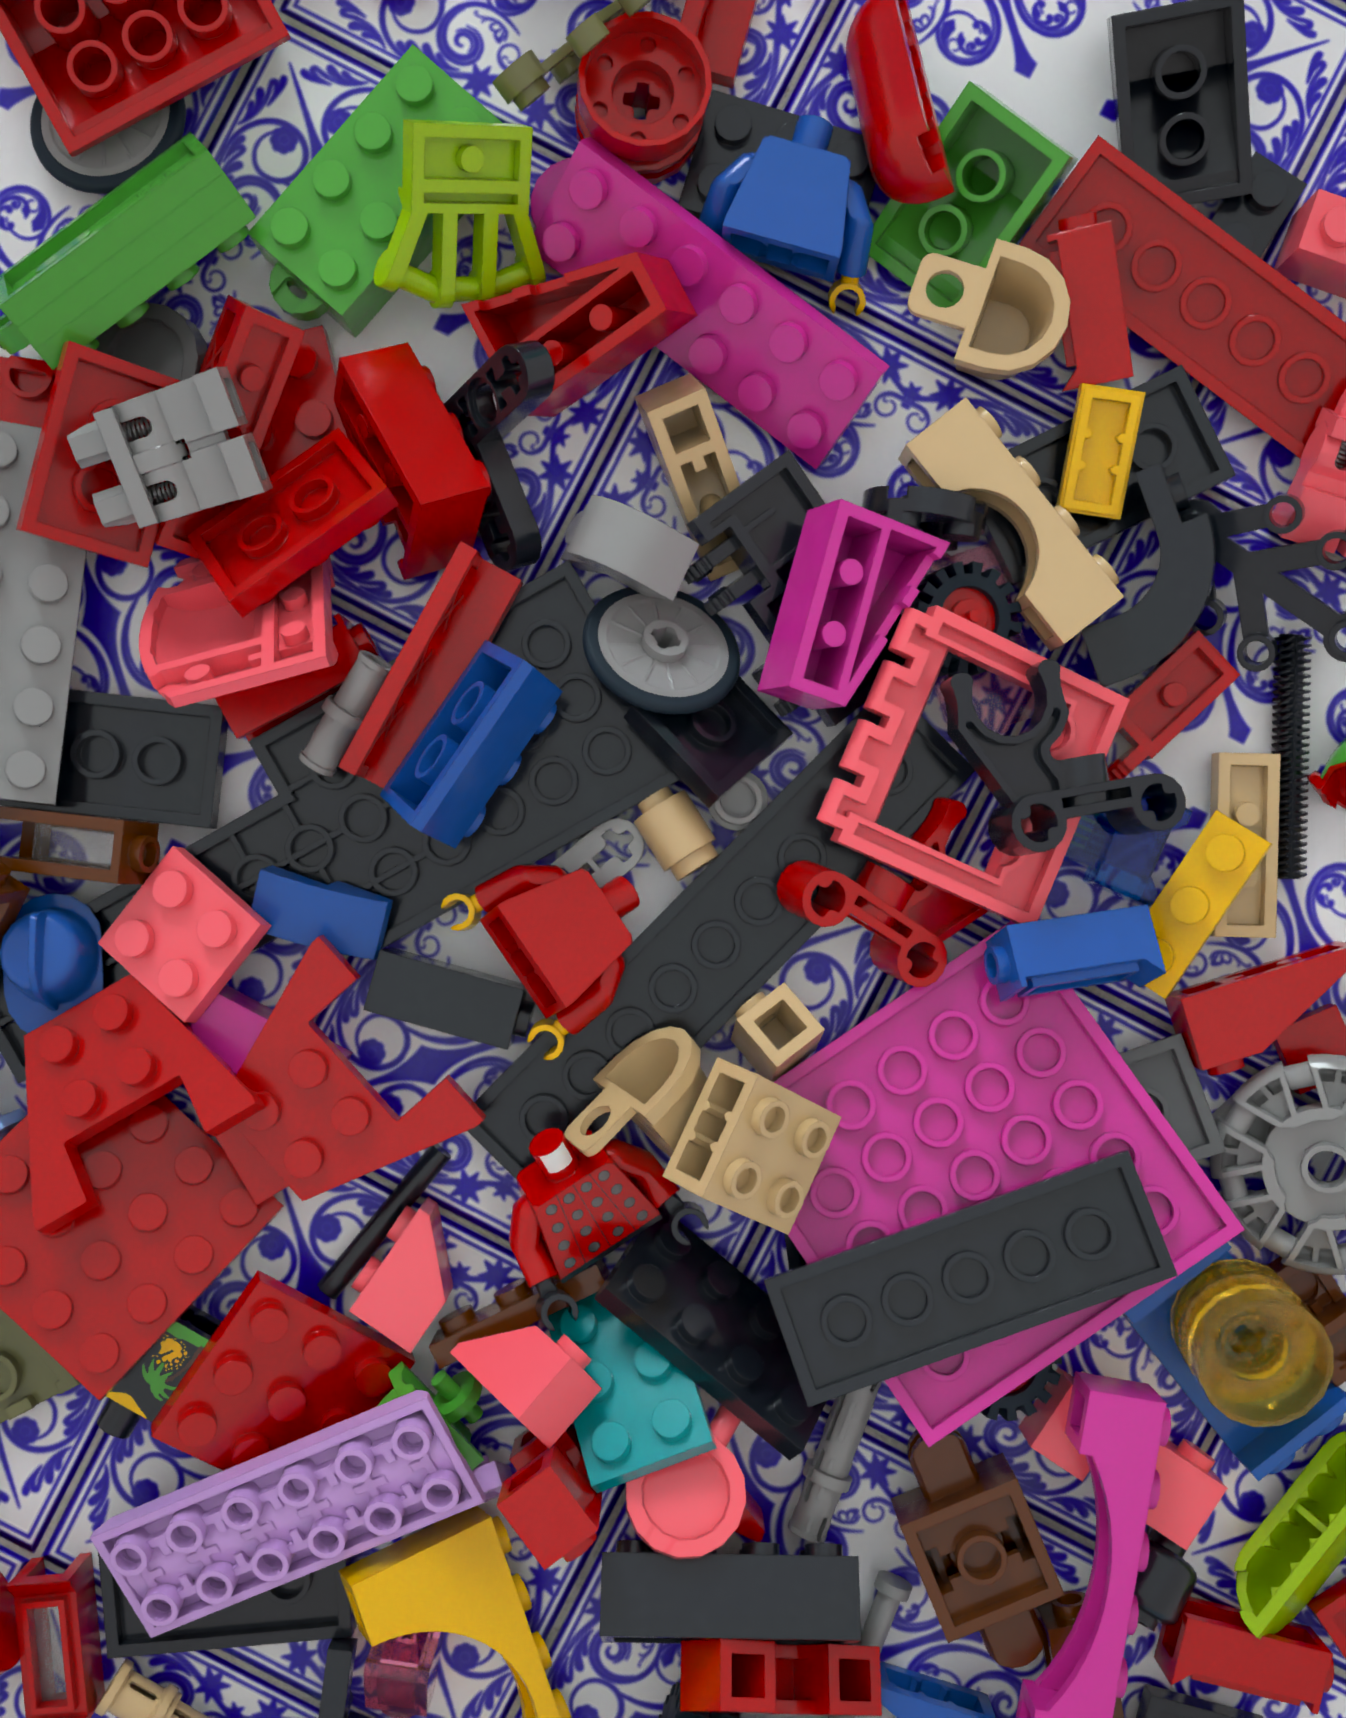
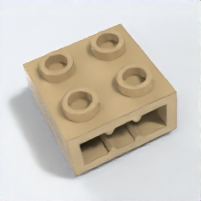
[662,1057,842,1235]

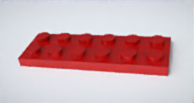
[1019,135,1346,459]

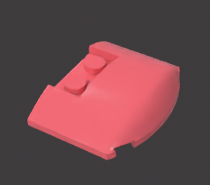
[139,556,339,708]

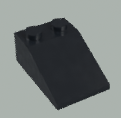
[1107,0,1253,204]

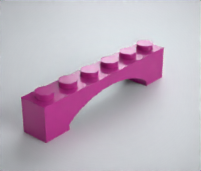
[1016,1371,1171,1718]

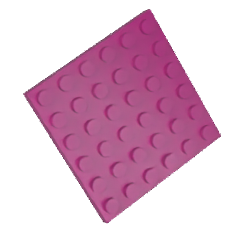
[774,921,1245,1447]

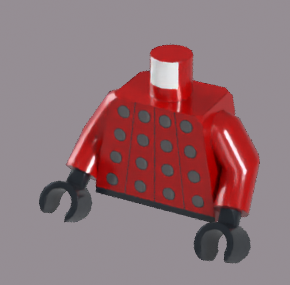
[509,1128,709,1331]

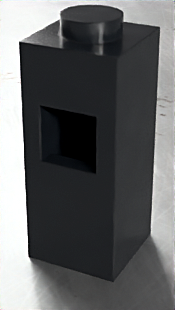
[363,947,535,1050]

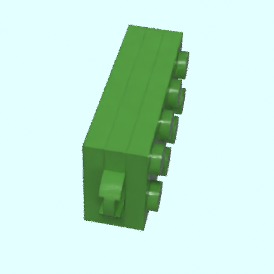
[248,44,502,338]
[0,132,256,370]

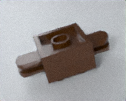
[890,1429,1065,1668]

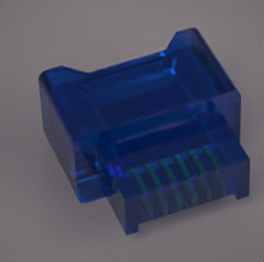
[1064,799,1192,907]

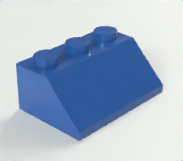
[379,640,563,849]

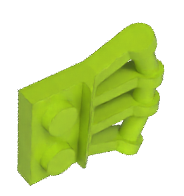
[373,119,546,309]

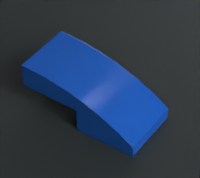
[252,865,393,960]

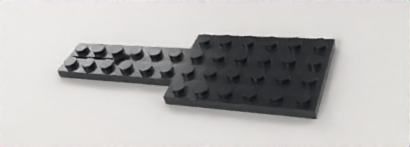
[0,560,681,1083]

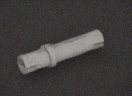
[788,1381,882,1543]

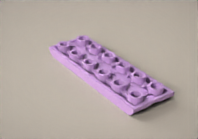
[90,1390,486,1638]

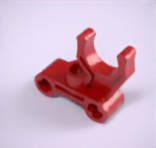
[777,797,988,987]

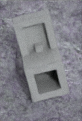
[561,495,699,601]

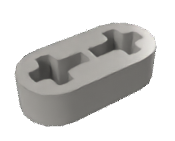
[551,818,645,888]

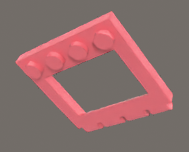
[816,605,1130,924]

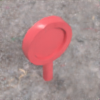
[625,1404,746,1559]

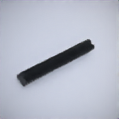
[1271,634,1312,879]

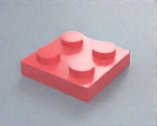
[98,846,272,1023]

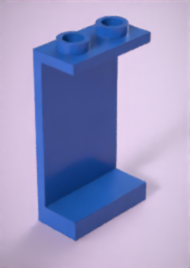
[1122,1242,1346,1482]

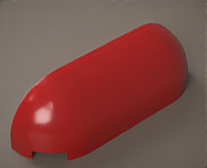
[846,0,955,204]

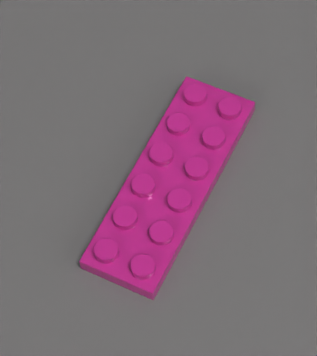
[534,137,890,469]

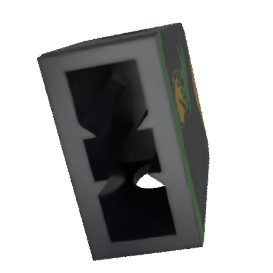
[97,1305,222,1439]

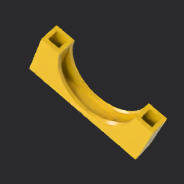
[338,1506,571,1718]

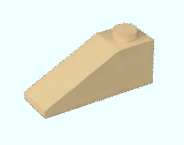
[634,373,740,582]

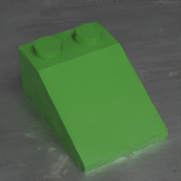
[869,81,1079,308]

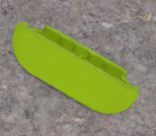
[1234,1431,1346,1639]

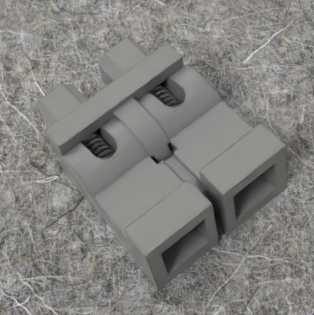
[67,366,273,529]

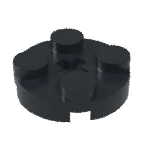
[861,485,988,551]

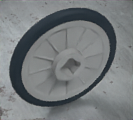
[30,96,186,194]
[582,587,740,715]

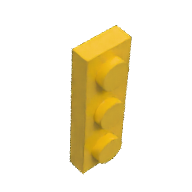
[1144,810,1273,999]

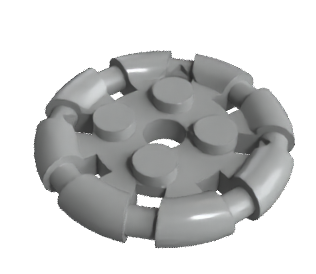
[1210,1054,1346,1275]

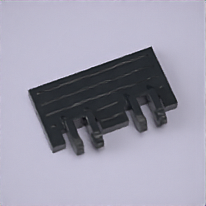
[684,450,906,727]

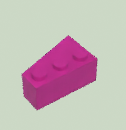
[757,499,951,710]

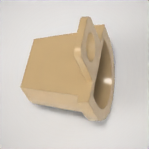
[907,238,1071,380]
[564,1026,707,1157]

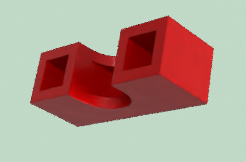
[496,1422,603,1570]
[680,1638,882,1716]

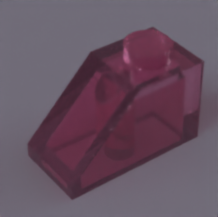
[363,1632,444,1718]

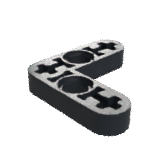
[444,340,555,571]

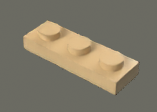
[1210,752,1281,938]

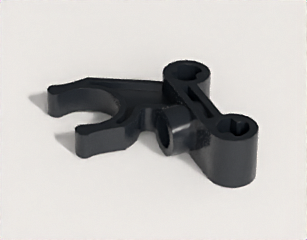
[940,659,1186,856]

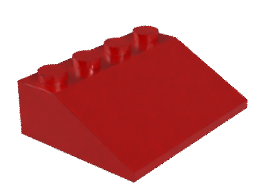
[0,0,291,157]

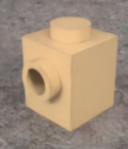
[731,982,825,1082]

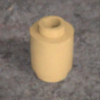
[633,786,719,881]

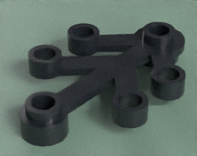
[1180,494,1346,672]

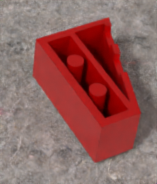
[461,252,698,417]
[333,342,491,580]

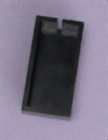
[599,1540,861,1645]

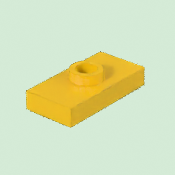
[1056,383,1146,520]

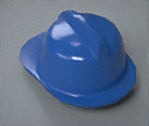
[0,893,104,1033]

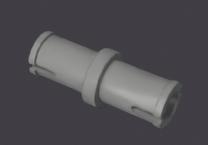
[298,650,392,777]

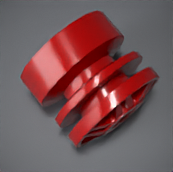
[575,11,712,184]

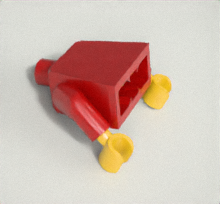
[441,865,640,1060]

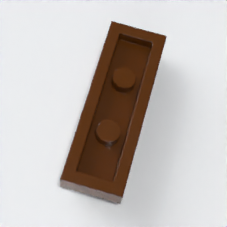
[429,1258,610,1369]

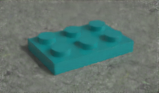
[548,1292,717,1493]

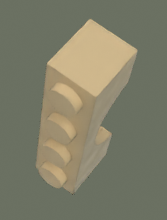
[898,397,1124,652]

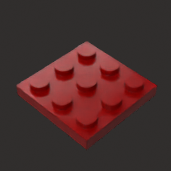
[151,1270,416,1471]

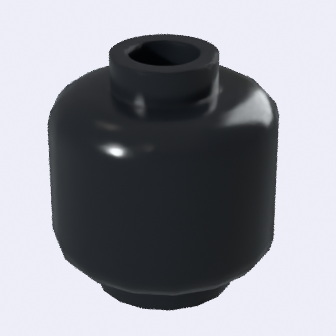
[1134,1529,1197,1631]

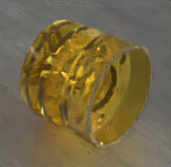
[1170,1259,1334,1427]

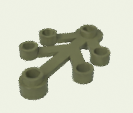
[492,0,651,112]

